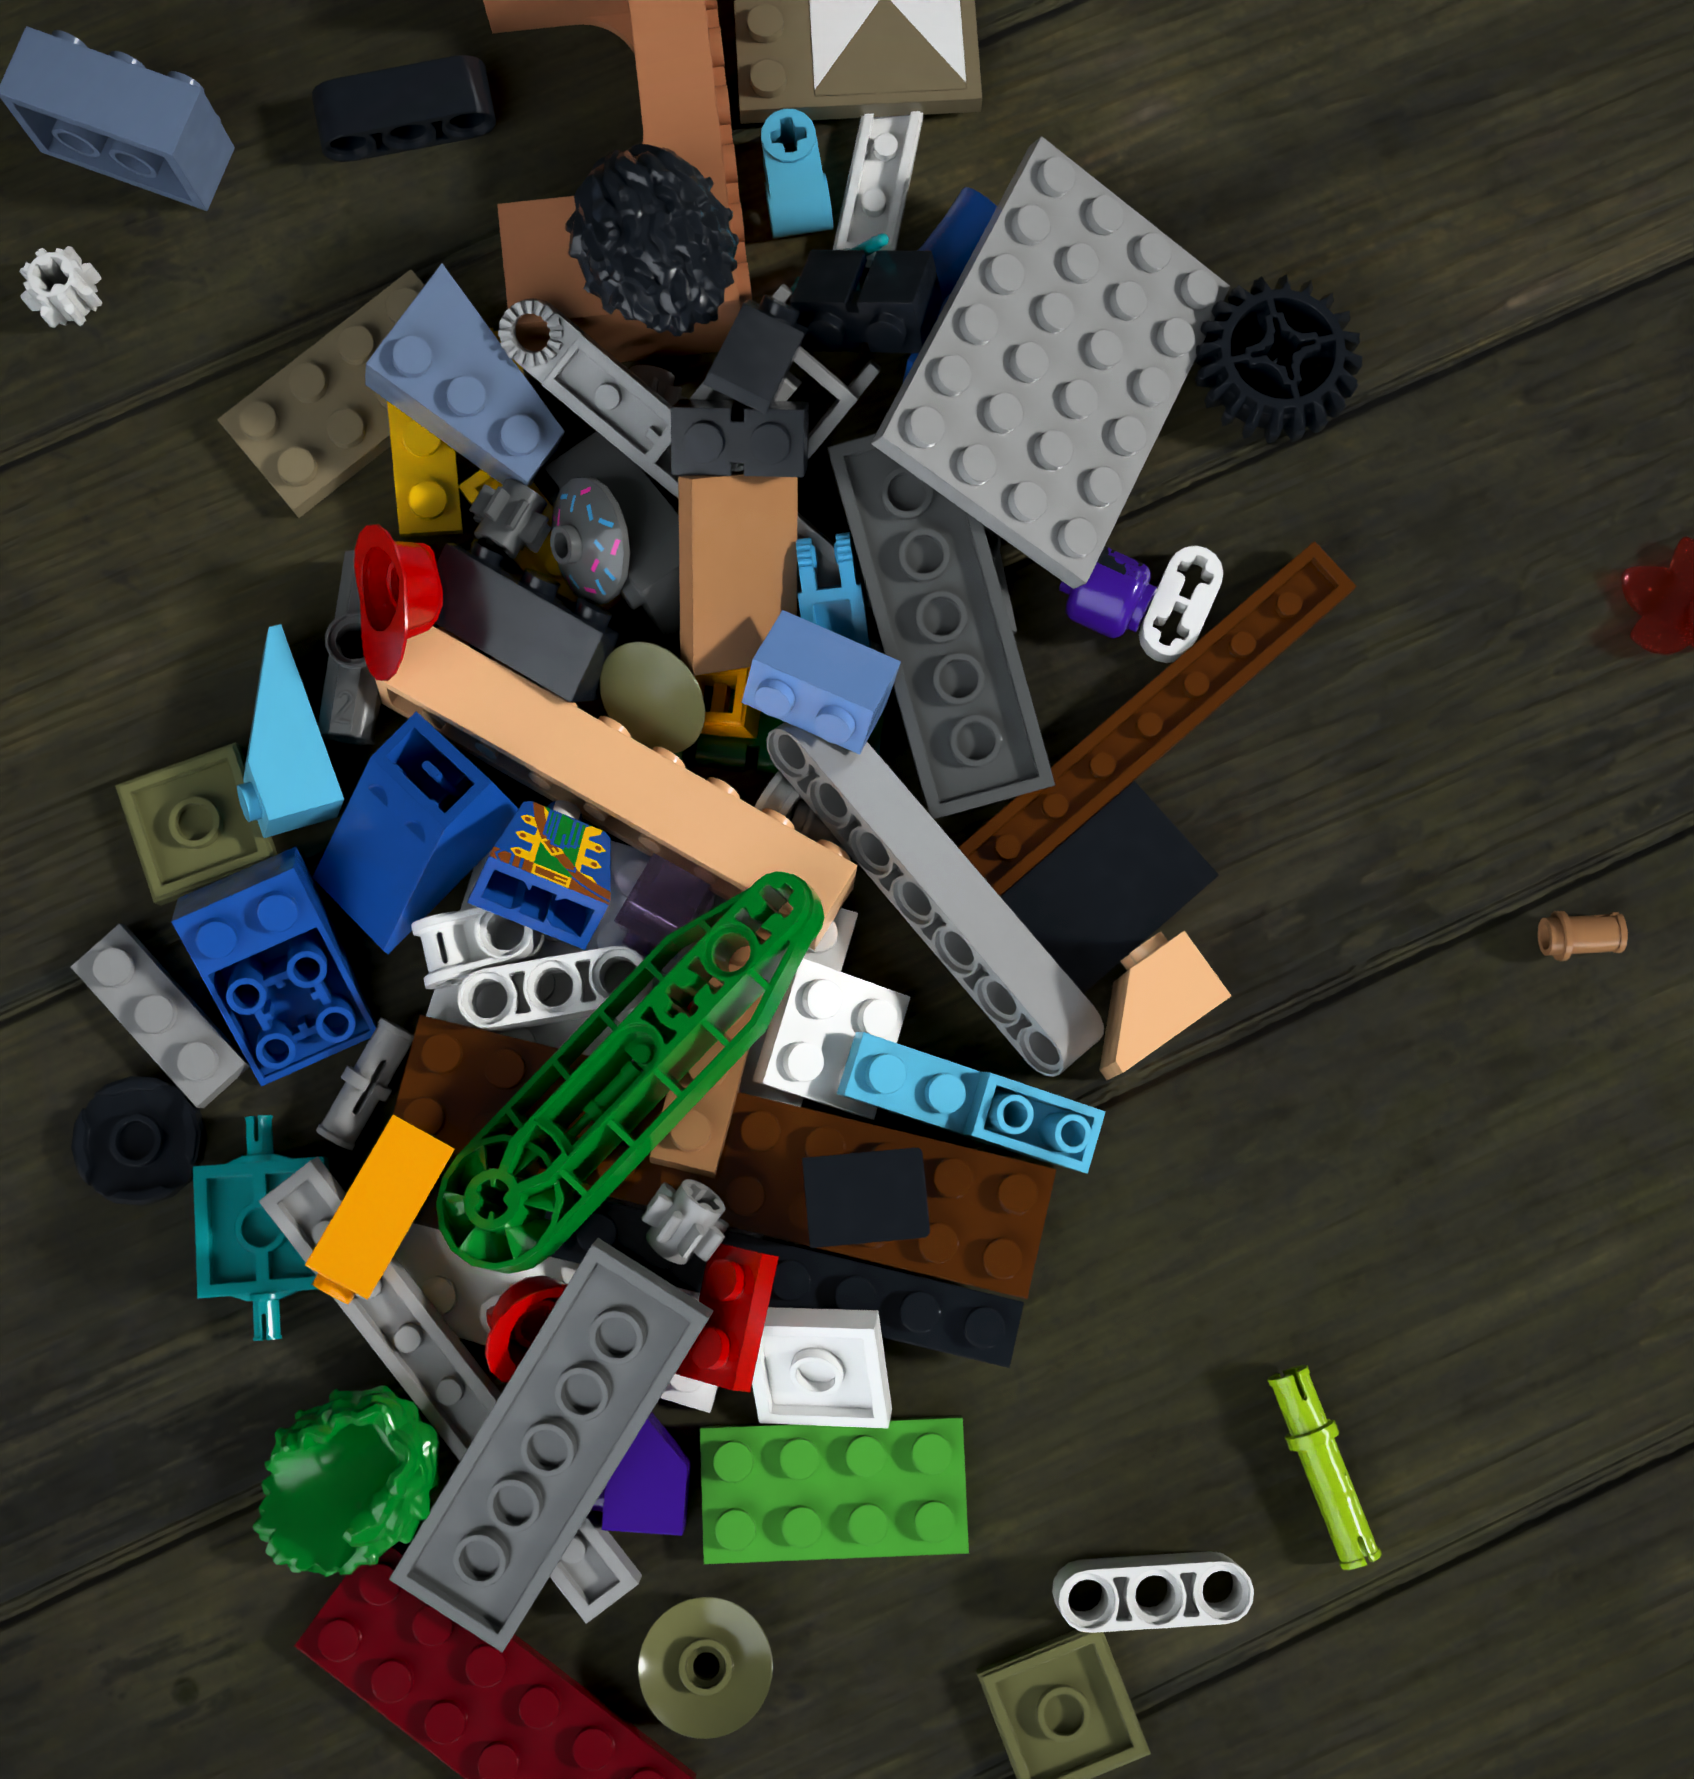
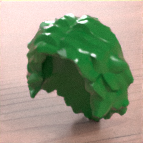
[252,1385,440,1577]

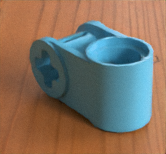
[761,109,833,239]

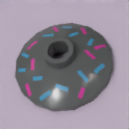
[550,477,630,605]

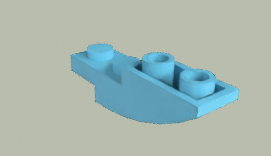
[837,1032,1106,1174]

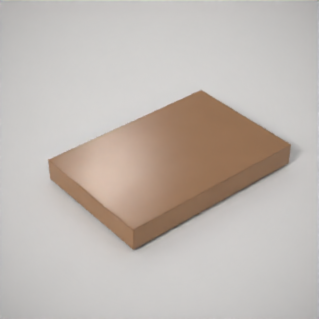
[678,471,798,676]

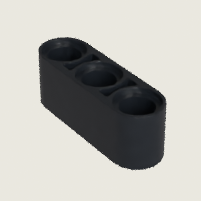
[312,55,496,162]

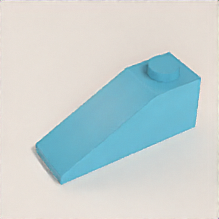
[237,624,344,838]

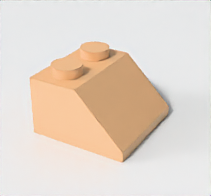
[1099,931,1231,1080]

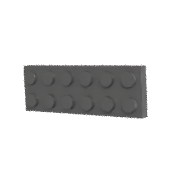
[828,434,1055,819]
[389,1238,714,1653]

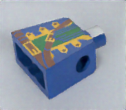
[467,800,611,950]

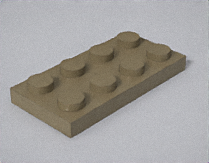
[217,269,425,518]

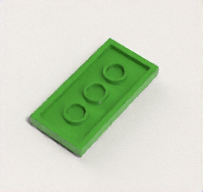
[700,1416,969,1564]

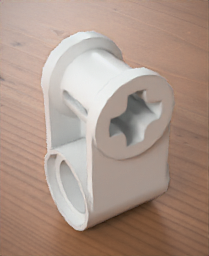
[411,907,544,989]

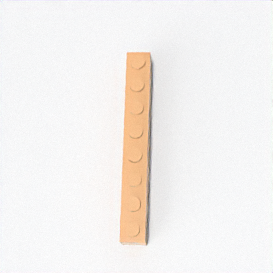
[375,626,858,950]

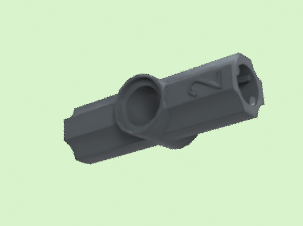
[318,550,381,746]

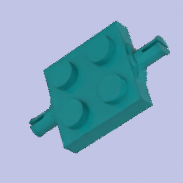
[193,1115,330,1341]

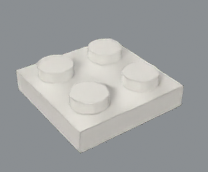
[752,958,910,1120]
[752,1307,892,1428]

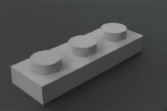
[71,924,250,1109]

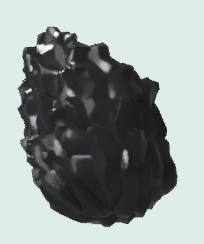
[565,143,739,337]

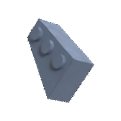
[365,263,565,488]

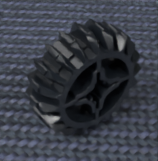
[1194,274,1363,445]

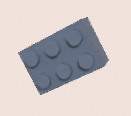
[0,26,235,211]

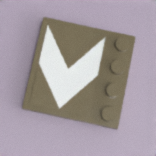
[734,0,982,124]

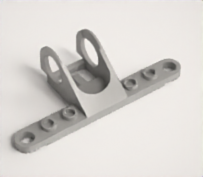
[498,284,884,654]

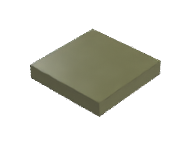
[115,742,277,906]
[976,1629,1151,1779]

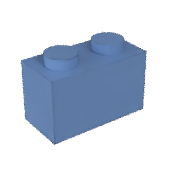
[741,610,901,755]

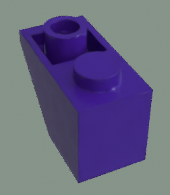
[592,1412,692,1536]

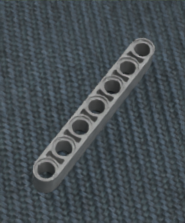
[766,722,1104,1077]

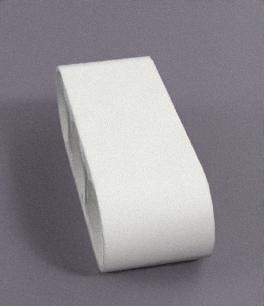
[457,946,653,1032]
[1052,1551,1254,1633]

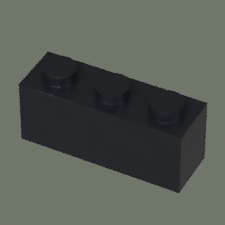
[435,538,629,702]

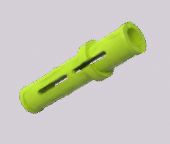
[1267,1365,1382,1570]

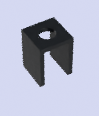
[802,1147,930,1248]

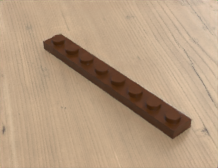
[958,541,1357,897]

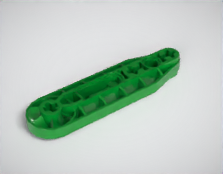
[436,871,824,1274]

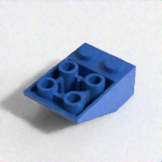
[312,711,518,954]
[171,847,377,1087]

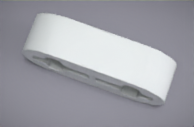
[1139,546,1223,663]

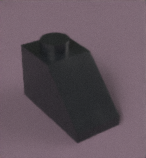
[703,295,809,414]

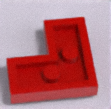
[675,1244,779,1392]

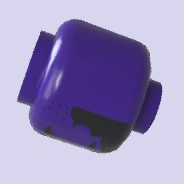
[1059,546,1158,638]

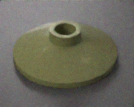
[638,1597,773,1739]

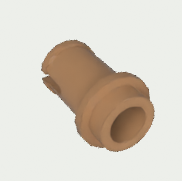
[1538,910,1628,961]

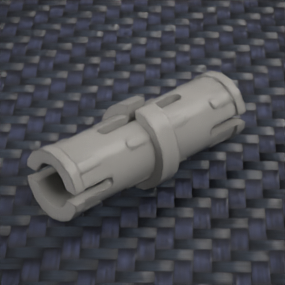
[316,1017,414,1150]

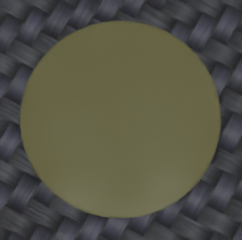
[600,642,705,753]

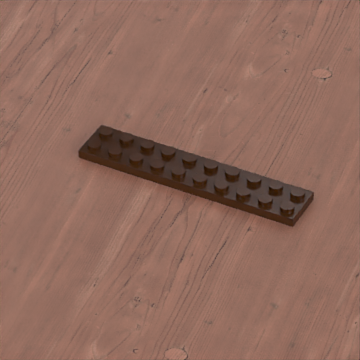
[393,1015,1057,1299]

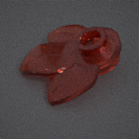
[1621,536,1694,655]

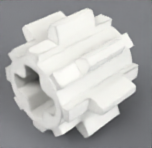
[19,246,102,328]

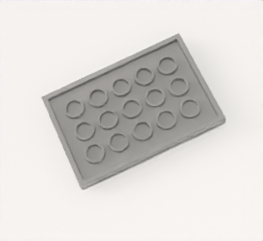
[871,136,1230,589]

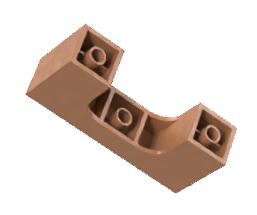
[483,0,752,372]

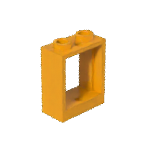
[305,1115,455,1305]

